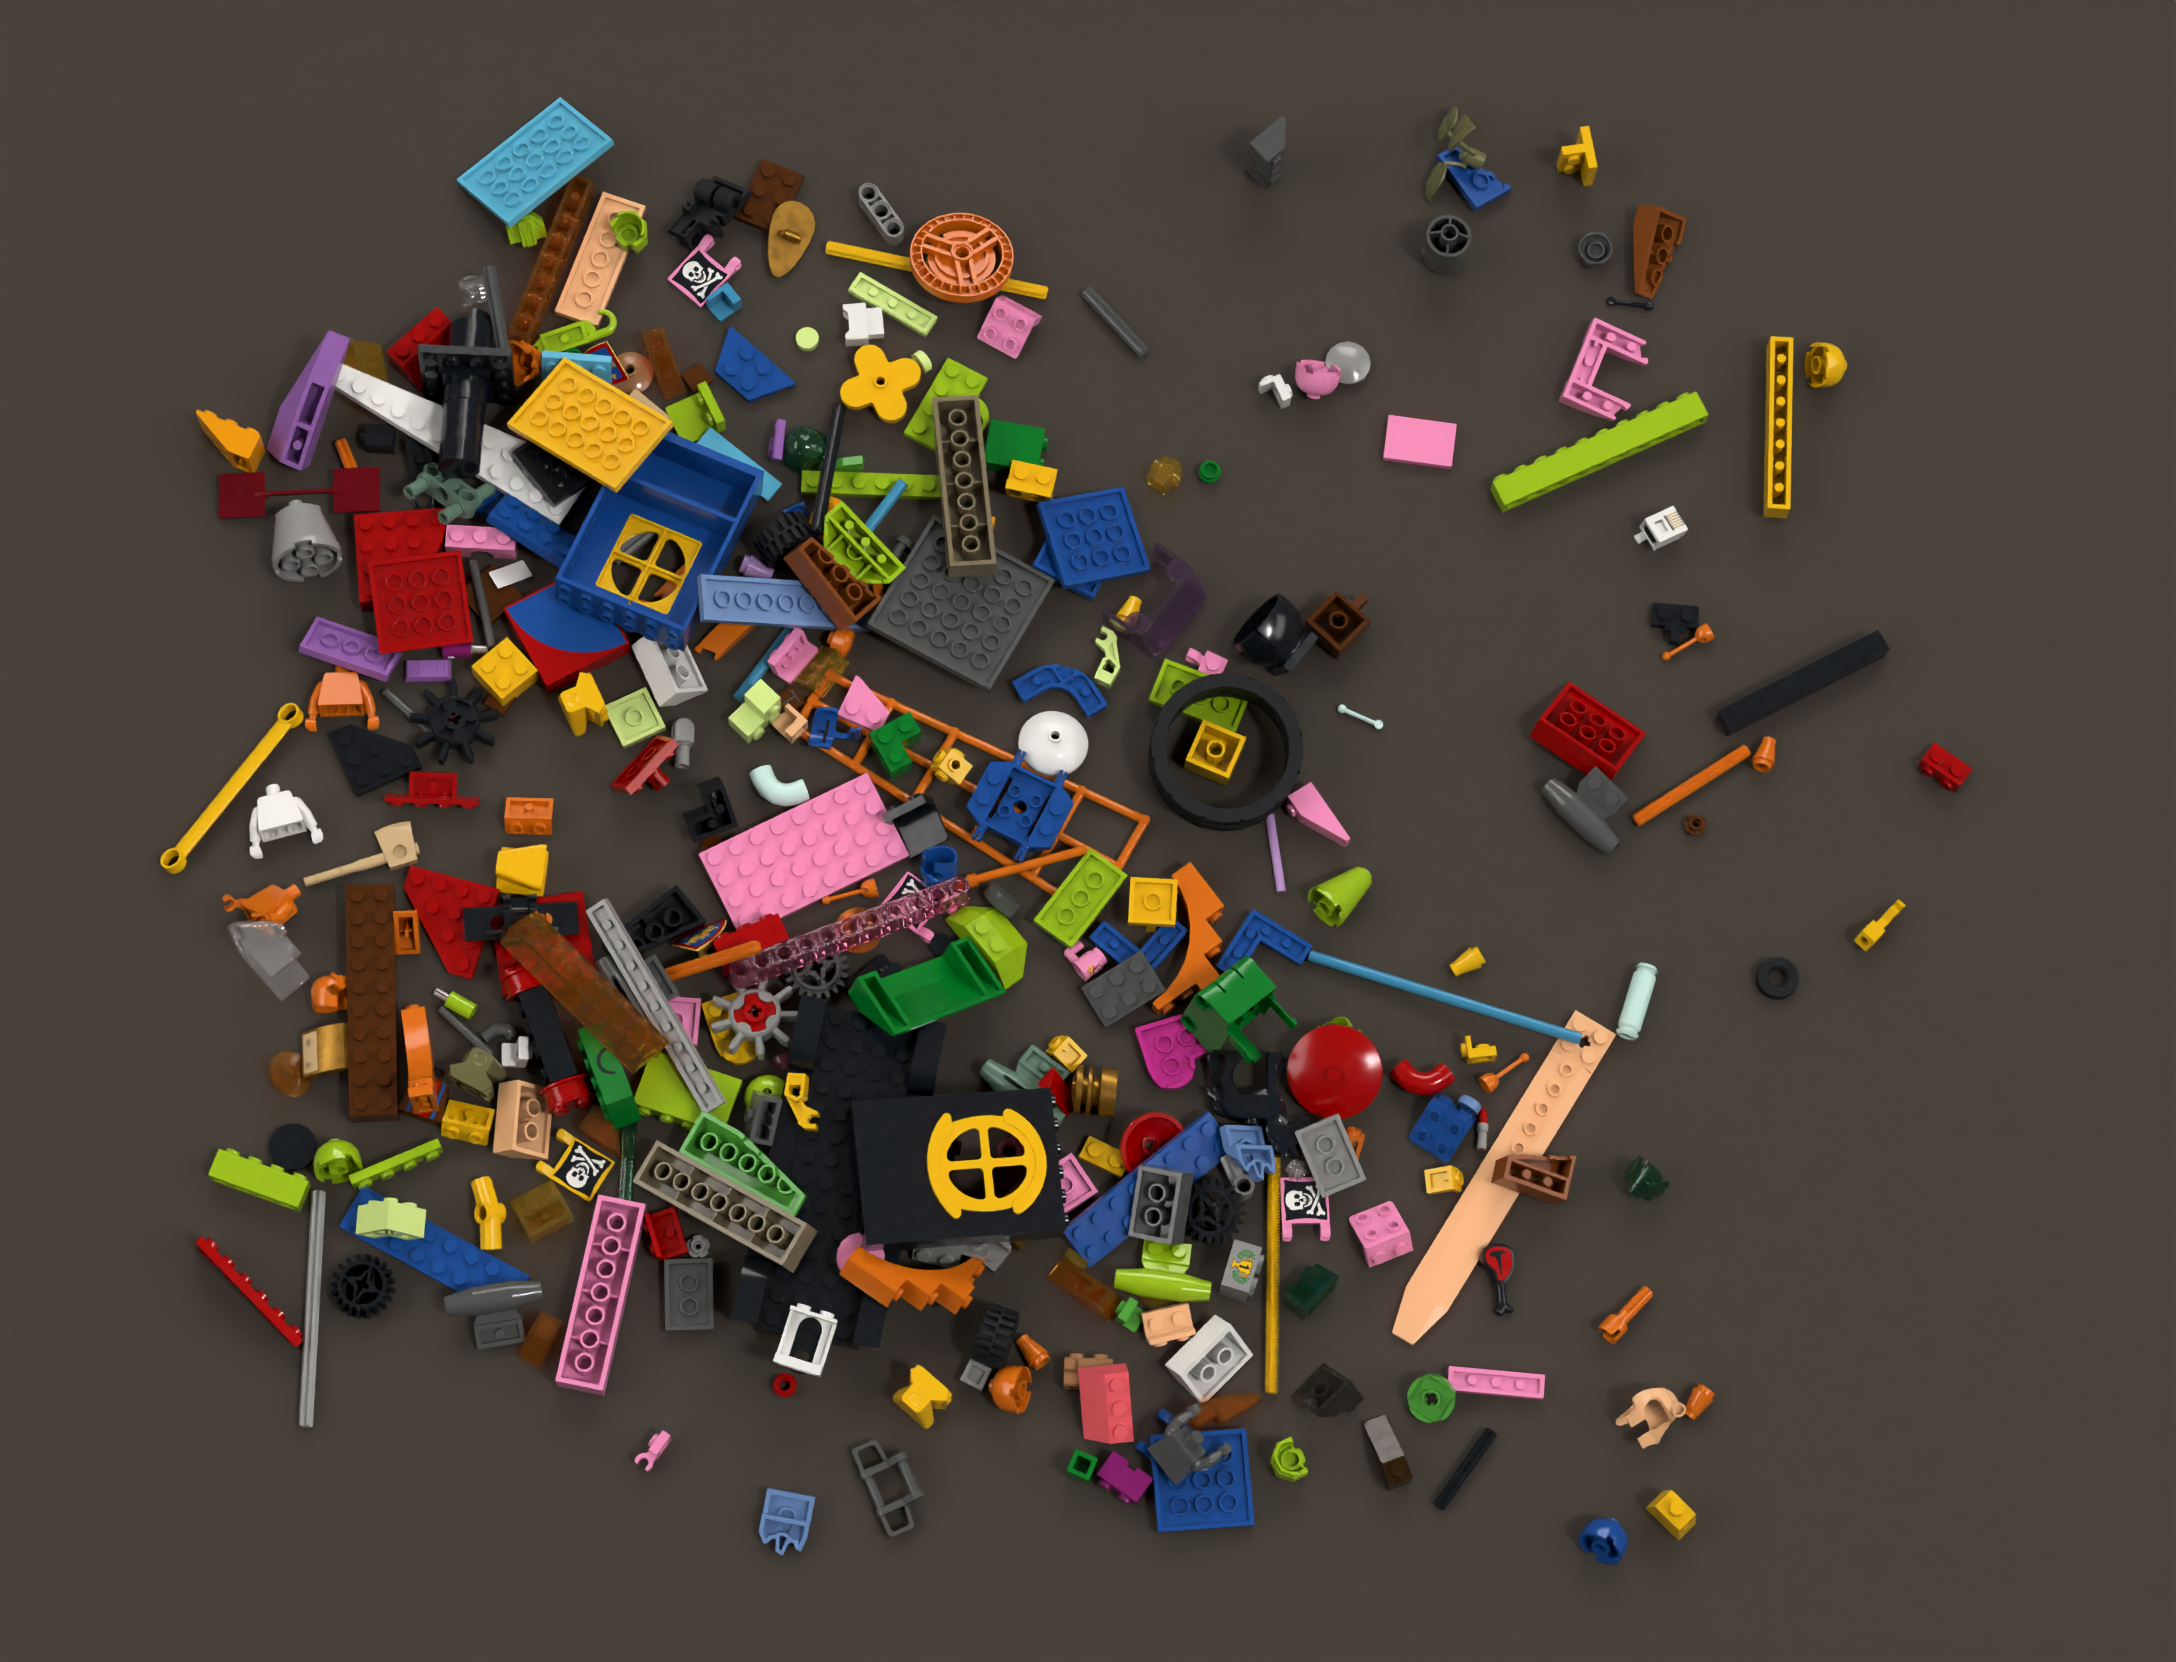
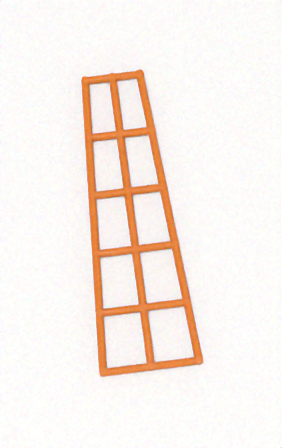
[799,669,1150,896]

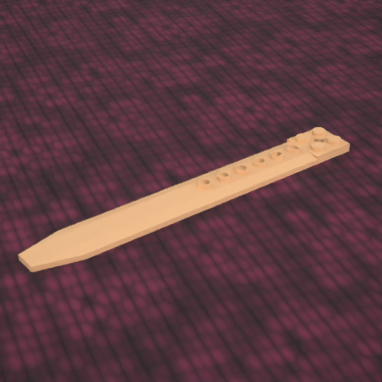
[1392,1010,1616,1346]

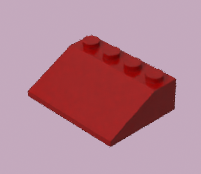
[1529,681,1646,781]

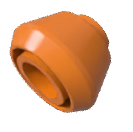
[827,628,855,658]

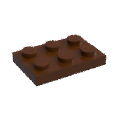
[735,159,804,233]

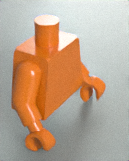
[305,665,380,732]
[222,884,301,934]

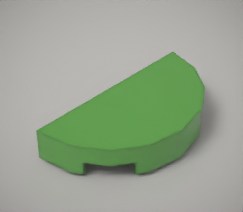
[820,455,865,472]

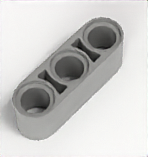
[859,183,904,246]

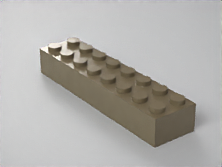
[931,395,997,578]
[632,1140,818,1273]

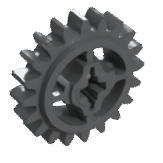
[784,938,849,1001]

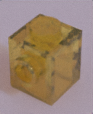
[1147,454,1183,496]

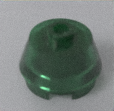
[1623,1154,1671,1202]

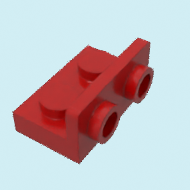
[1918,742,1972,793]

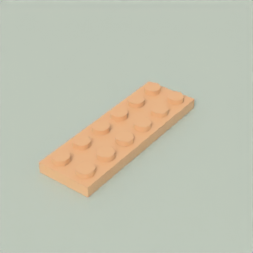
[555,192,646,329]

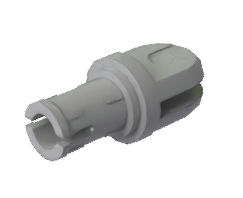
[671,718,695,769]

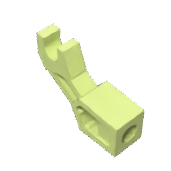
[1094,626,1121,690]

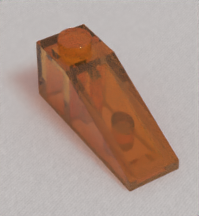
[639,325,686,400]
[1047,1258,1121,1322]

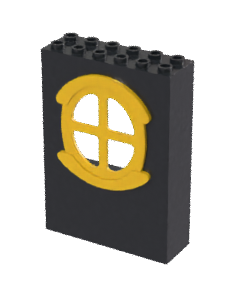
[844,1088,1069,1251]

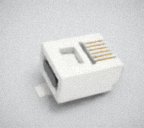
[1634,506,1688,550]

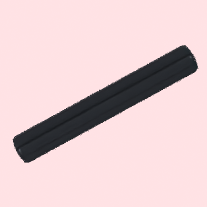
[1434,1428,1497,1511]

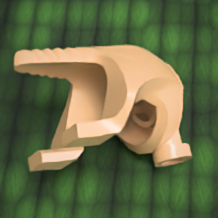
[1616,1387,1686,1449]

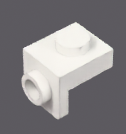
[1258,374,1293,409]
[501,1036,533,1068]

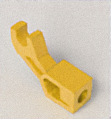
[1854,899,1906,952]
[784,1073,820,1131]

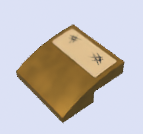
[301,1023,349,1080]

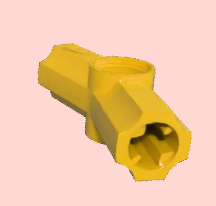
[471,1176,506,1250]

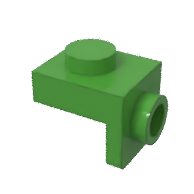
[1114,1297,1144,1333]

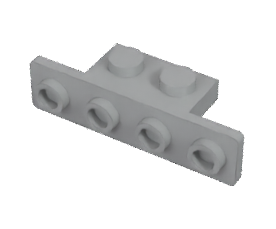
[912,1243,990,1268]

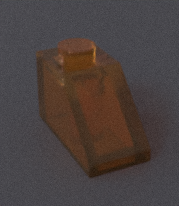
[578,1104,622,1159]
[518,1310,564,1369]

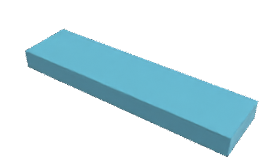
[697,427,782,503]

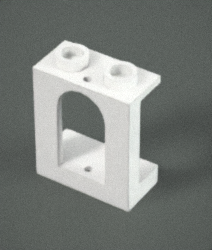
[773,1303,838,1377]

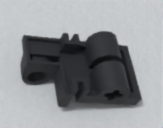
[667,176,752,250]

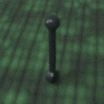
[1606,296,1654,311]

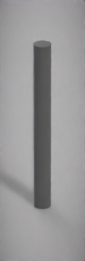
[468,560,496,649]
[381,688,456,755]

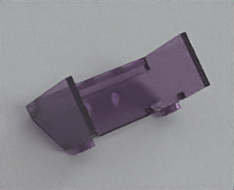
[1101,542,1207,659]

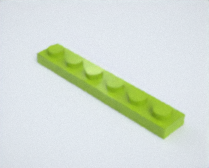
[801,470,940,500]

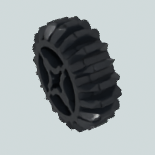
[330,1254,396,1319]

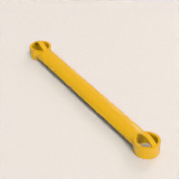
[160,703,304,874]

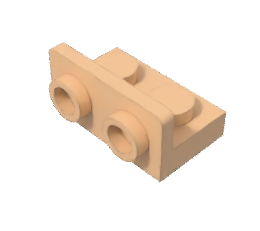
[1140,1302,1196,1347]

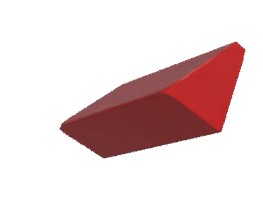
[1037,1067,1072,1118]

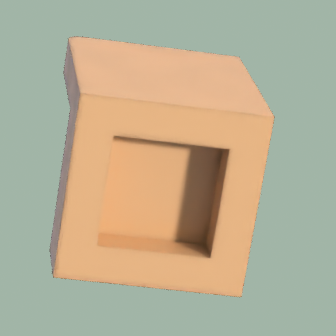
[773,703,808,744]

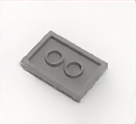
[1294,1113,1366,1198]

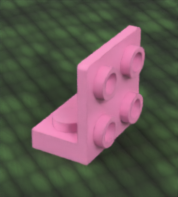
[977,295,1042,359]

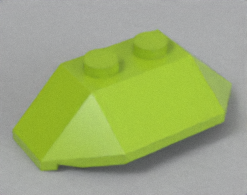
[823,500,906,584]
[945,906,1027,990]

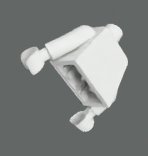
[249,784,323,859]

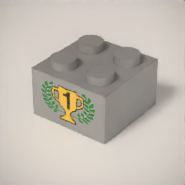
[1219,1239,1265,1303]

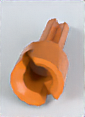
[1597,1286,1653,1344]

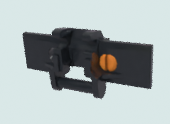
[463,894,579,949]

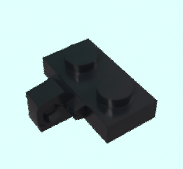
[1651,603,1699,646]

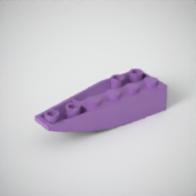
[267,330,351,471]

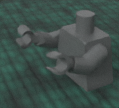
[1147,1403,1232,1485]

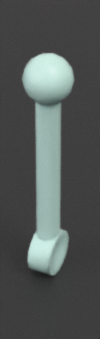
[1338,705,1383,730]

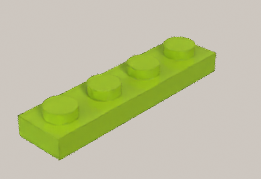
[349,1138,443,1190]

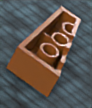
[783,537,882,631]

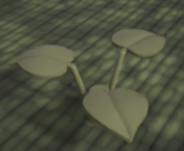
[1426,105,1486,203]

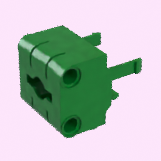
[1181,956,1297,1064]

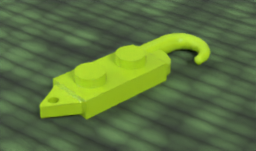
[533,309,617,354]

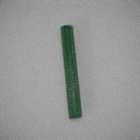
[619,1122,637,1201]

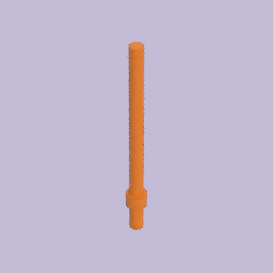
[949,845,1087,891]

